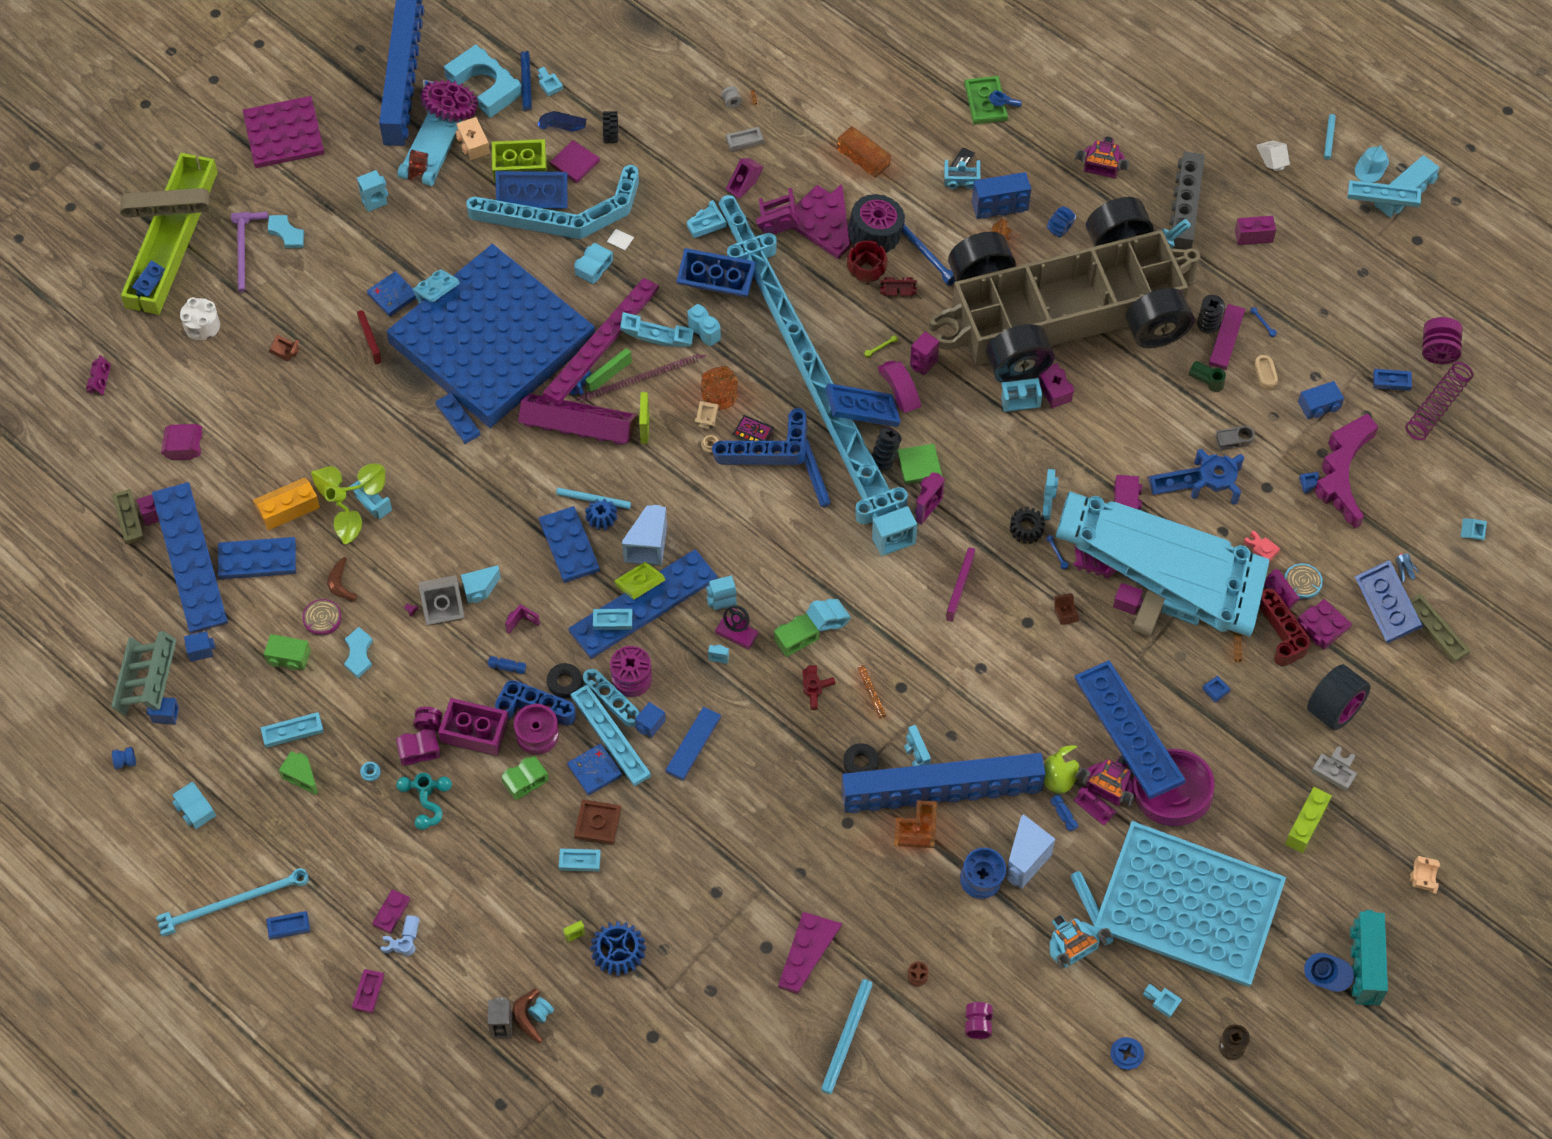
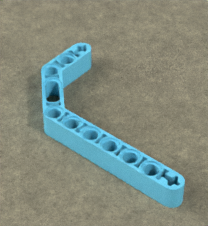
[466,165,639,239]

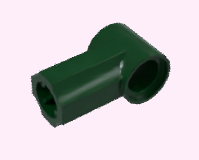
[1188,361,1226,392]

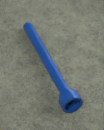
[902,224,956,286]

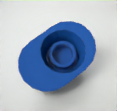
[1304,953,1354,992]

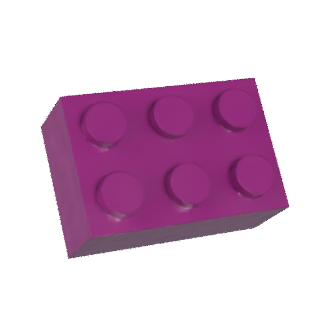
[438,698,509,756]

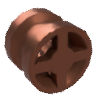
[908,961,929,987]

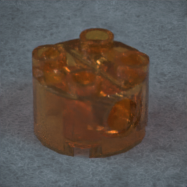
[701,366,738,410]

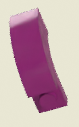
[878,361,921,413]

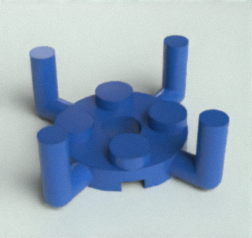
[1191,449,1244,505]

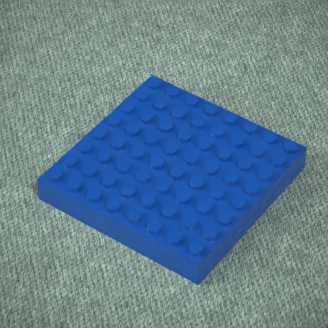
[386,243,595,428]

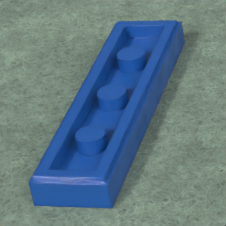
[665,707,721,781]

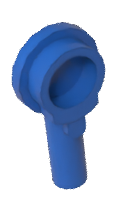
[989,90,1022,107]

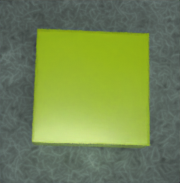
[563,920,585,943]

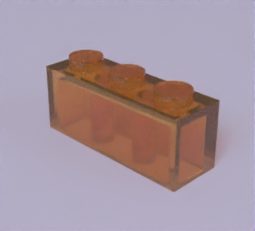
[837,126,891,178]

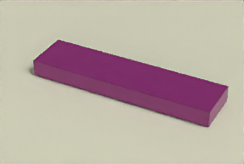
[1209,304,1245,370]
[946,547,976,622]

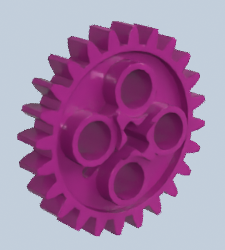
[421,79,478,122]

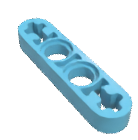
[583,669,640,727]

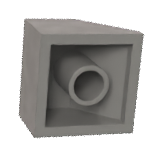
[418,575,465,625]

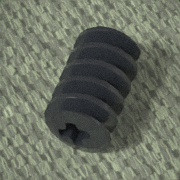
[1197,294,1225,333]
[871,427,902,470]

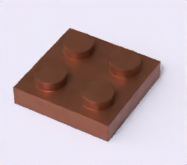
[574,799,622,845]

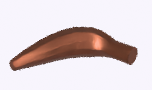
[327,557,358,602]
[513,988,543,1043]

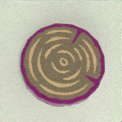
[302,599,341,636]

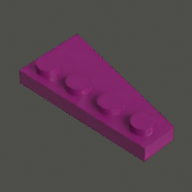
[778,912,842,994]

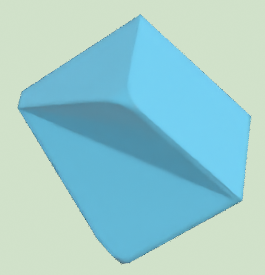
[1461,518,1487,540]

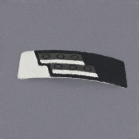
[950,148,975,167]

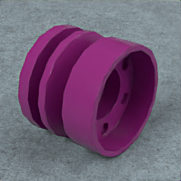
[1422,317,1463,365]
[610,646,652,697]

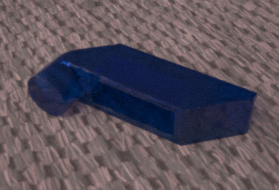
[538,111,587,132]

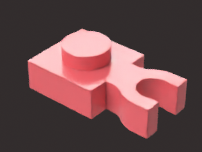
[1244,530,1280,562]

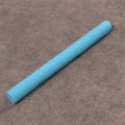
[556,488,631,509]

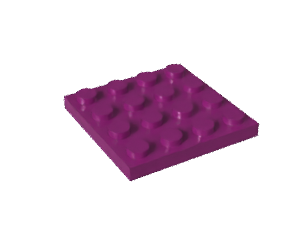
[243,96,325,168]

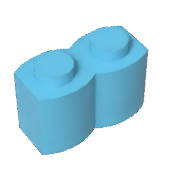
[574,243,613,284]
[687,304,721,346]
[706,575,737,611]
[806,599,851,631]
[172,781,216,829]

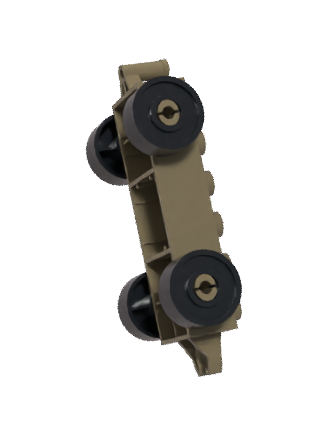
[929,197,1200,383]

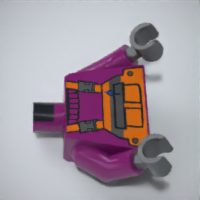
[1074,136,1129,179]
[1075,756,1135,807]

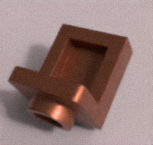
[268,334,300,361]
[1054,593,1079,625]

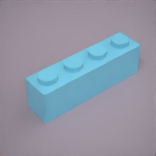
[1374,155,1440,218]

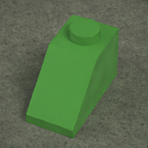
[279,751,318,795]

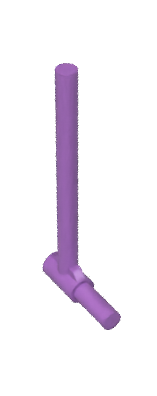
[231,212,268,293]

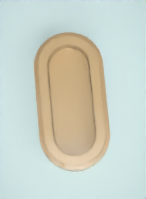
[1254,355,1278,389]

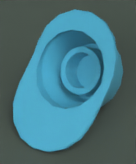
[1355,145,1389,183]

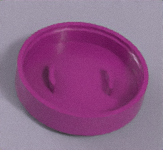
[1133,749,1214,826]

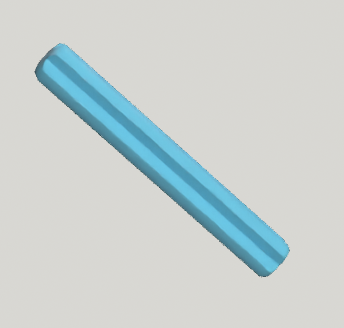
[1071,871,1113,945]

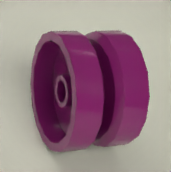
[514,704,559,755]

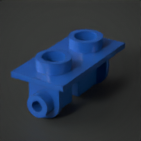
[132,260,165,298]

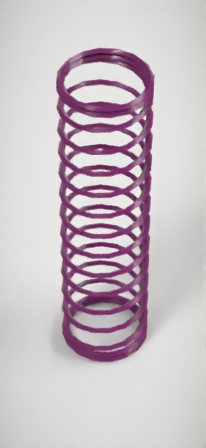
[1405,362,1474,440]

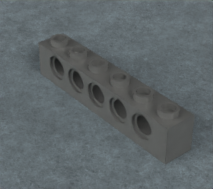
[1169,151,1205,250]

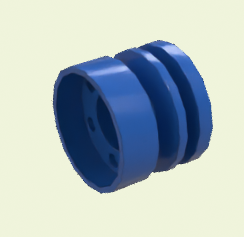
[960,848,1006,899]

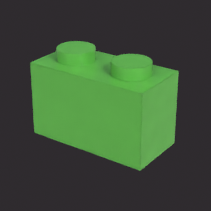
[774,613,819,657]
[264,634,311,670]

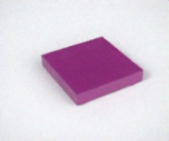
[550,140,600,184]

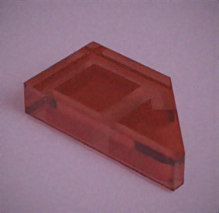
[408,150,429,179]

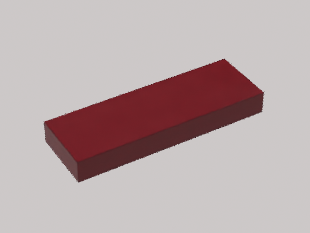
[357,310,382,365]

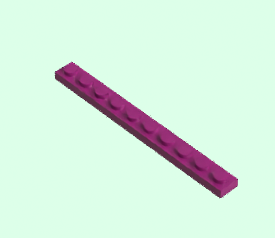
[543,277,659,405]

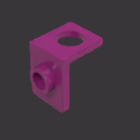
[505,604,540,634]

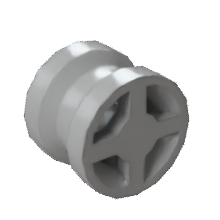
[721,86,742,108]

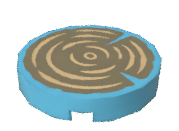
[1284,563,1323,600]

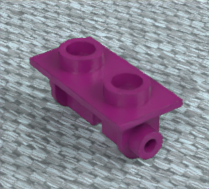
[86,355,111,396]
[1073,787,1117,826]

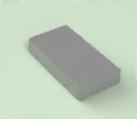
[725,127,764,152]

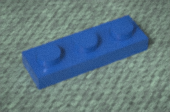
[435,393,481,444]

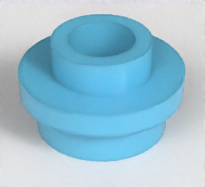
[360,762,381,781]

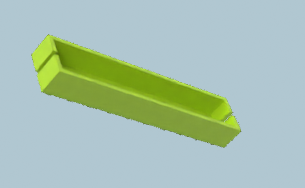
[121,153,218,315]

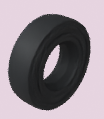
[547,663,582,698]
[843,743,879,773]

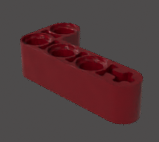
[1259,588,1311,666]

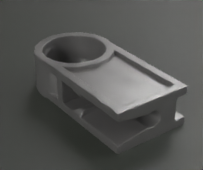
[1215,426,1255,450]

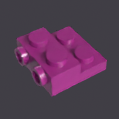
[915,472,945,525]
[1297,599,1352,650]

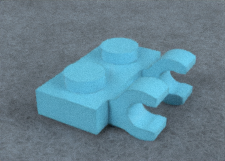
[904,725,931,766]

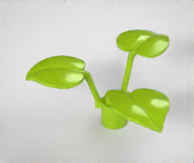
[311,463,385,544]

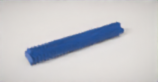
[520,51,532,111]

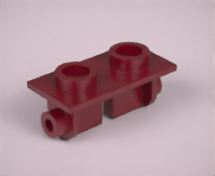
[880,277,917,296]

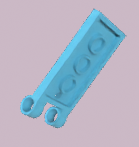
[397,110,462,186]

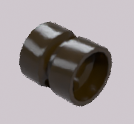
[1219,1024,1250,1060]

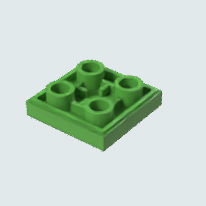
[897,444,942,484]

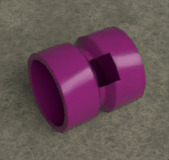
[965,1002,993,1039]

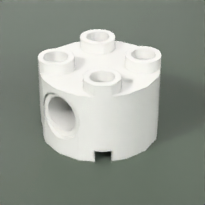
[180,297,220,341]

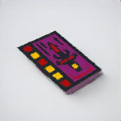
[732,415,774,441]

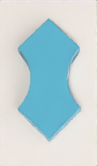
[268,215,305,248]
[344,627,373,678]

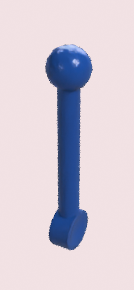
[1250,307,1277,337]
[1046,535,1068,570]

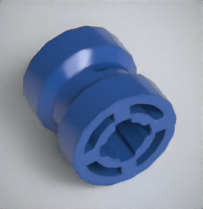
[112,747,136,770]

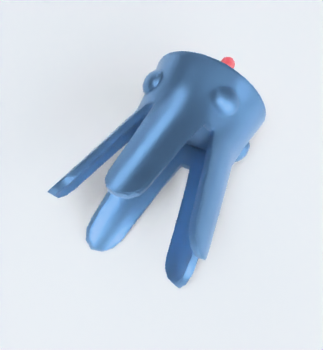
[1395,553,1420,582]

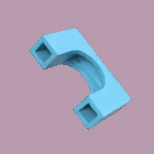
[444,45,522,118]

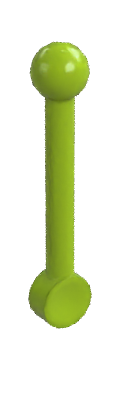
[865,335,898,358]

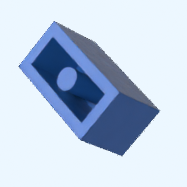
[1298,381,1344,419]

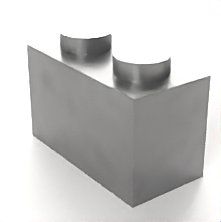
[488,997,513,1038]

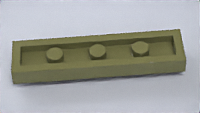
[1410,593,1470,663]

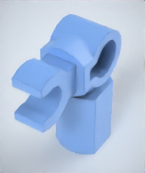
[381,915,420,956]

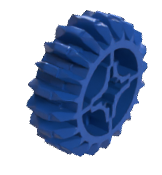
[590,921,646,977]

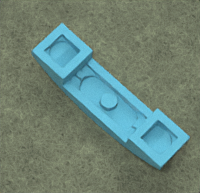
[620,312,694,347]

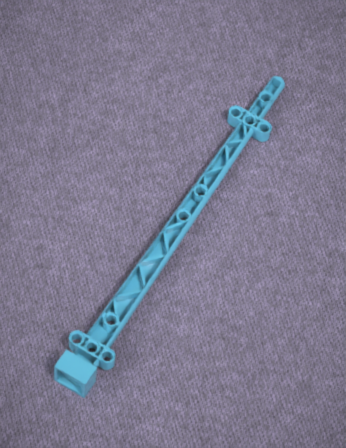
[719,195,917,556]

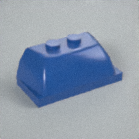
[676,248,756,298]

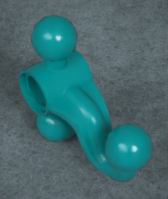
[396,773,452,830]

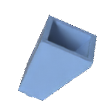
[622,505,667,566]
[1006,814,1055,889]

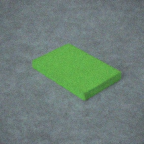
[964,76,1008,125]

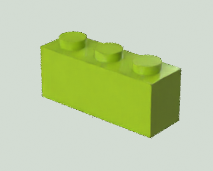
[1285,787,1332,853]

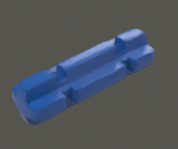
[488,656,526,674]
[1050,795,1078,832]

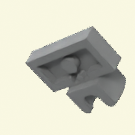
[1311,746,1357,792]

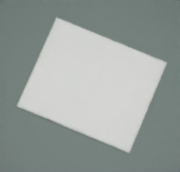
[607,229,634,250]

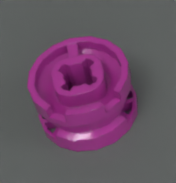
[413,707,443,732]

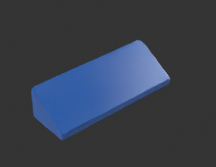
[1147,467,1201,495]

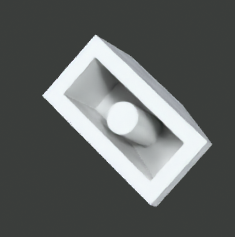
[1257,140,1290,171]

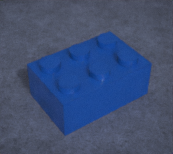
[972,172,1031,219]

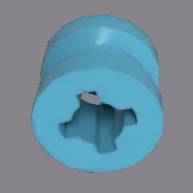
[528,997,554,1023]

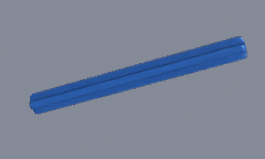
[788,414,831,507]

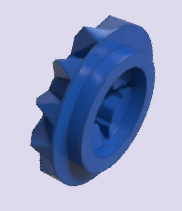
[1110,1037,1144,1071]

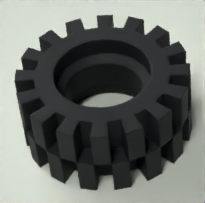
[603,111,618,143]
[1010,507,1045,544]

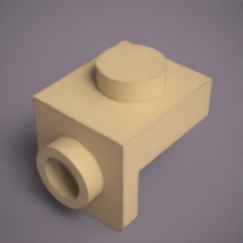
[694,401,719,429]

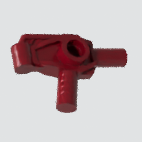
[802,665,836,710]

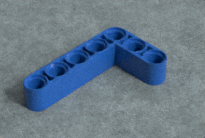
[712,408,808,465]

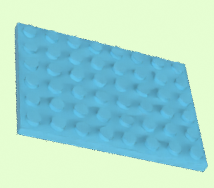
[1094,821,1286,988]

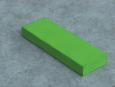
[585,348,632,394]

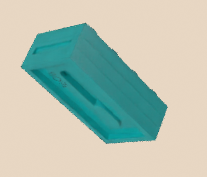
[1349,909,1388,1006]

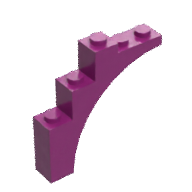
[1314,414,1378,529]

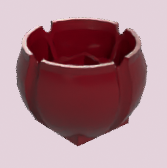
[847,240,888,285]

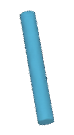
[1324,114,1336,160]

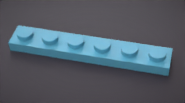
[571,685,651,787]

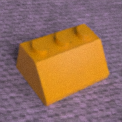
[253,477,320,531]

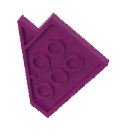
[793,184,850,259]

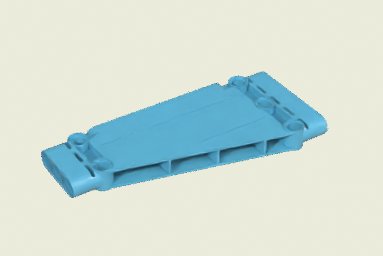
[1055,491,1269,637]

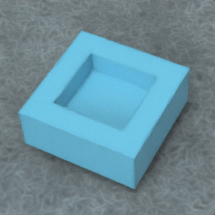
[708,645,729,664]

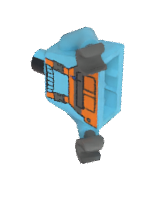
[1049,915,1113,969]

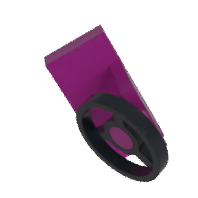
[715,605,758,650]

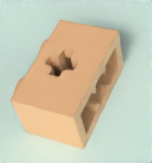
[455,117,490,160]

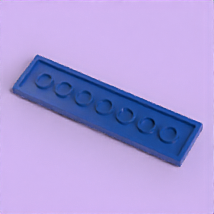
[152,482,228,634]
[568,549,717,660]
[1075,660,1185,800]

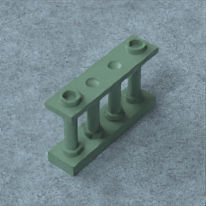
[111,631,177,716]

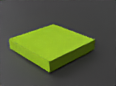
[639,392,649,444]
[614,562,665,600]

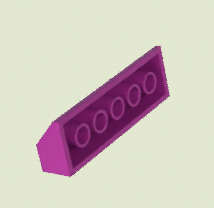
[518,393,638,445]

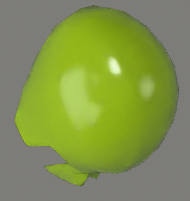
[1043,745,1079,794]

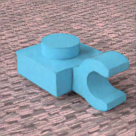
[537,67,563,97]
[1143,984,1182,1018]

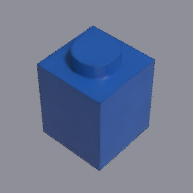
[184,631,215,662]
[147,697,179,725]
[635,702,666,738]

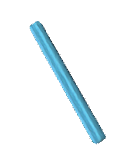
[821,979,872,1094]

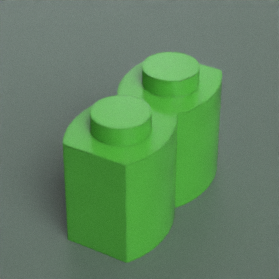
[501,756,549,800]

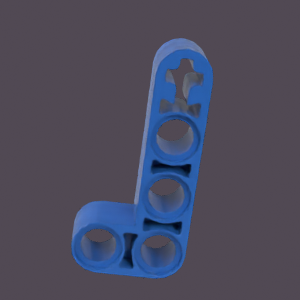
[495,680,576,725]

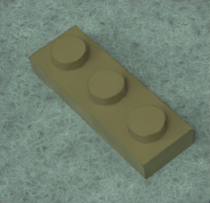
[112,489,144,544]

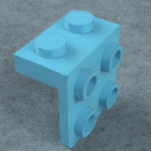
[412,269,460,303]

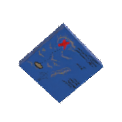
[367,271,416,317]
[567,744,622,796]

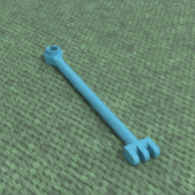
[156,868,309,937]

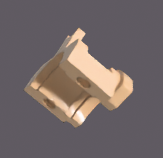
[1409,856,1440,894]

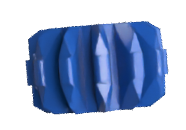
[1047,206,1076,238]
[585,498,617,531]

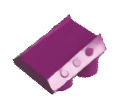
[161,424,202,460]

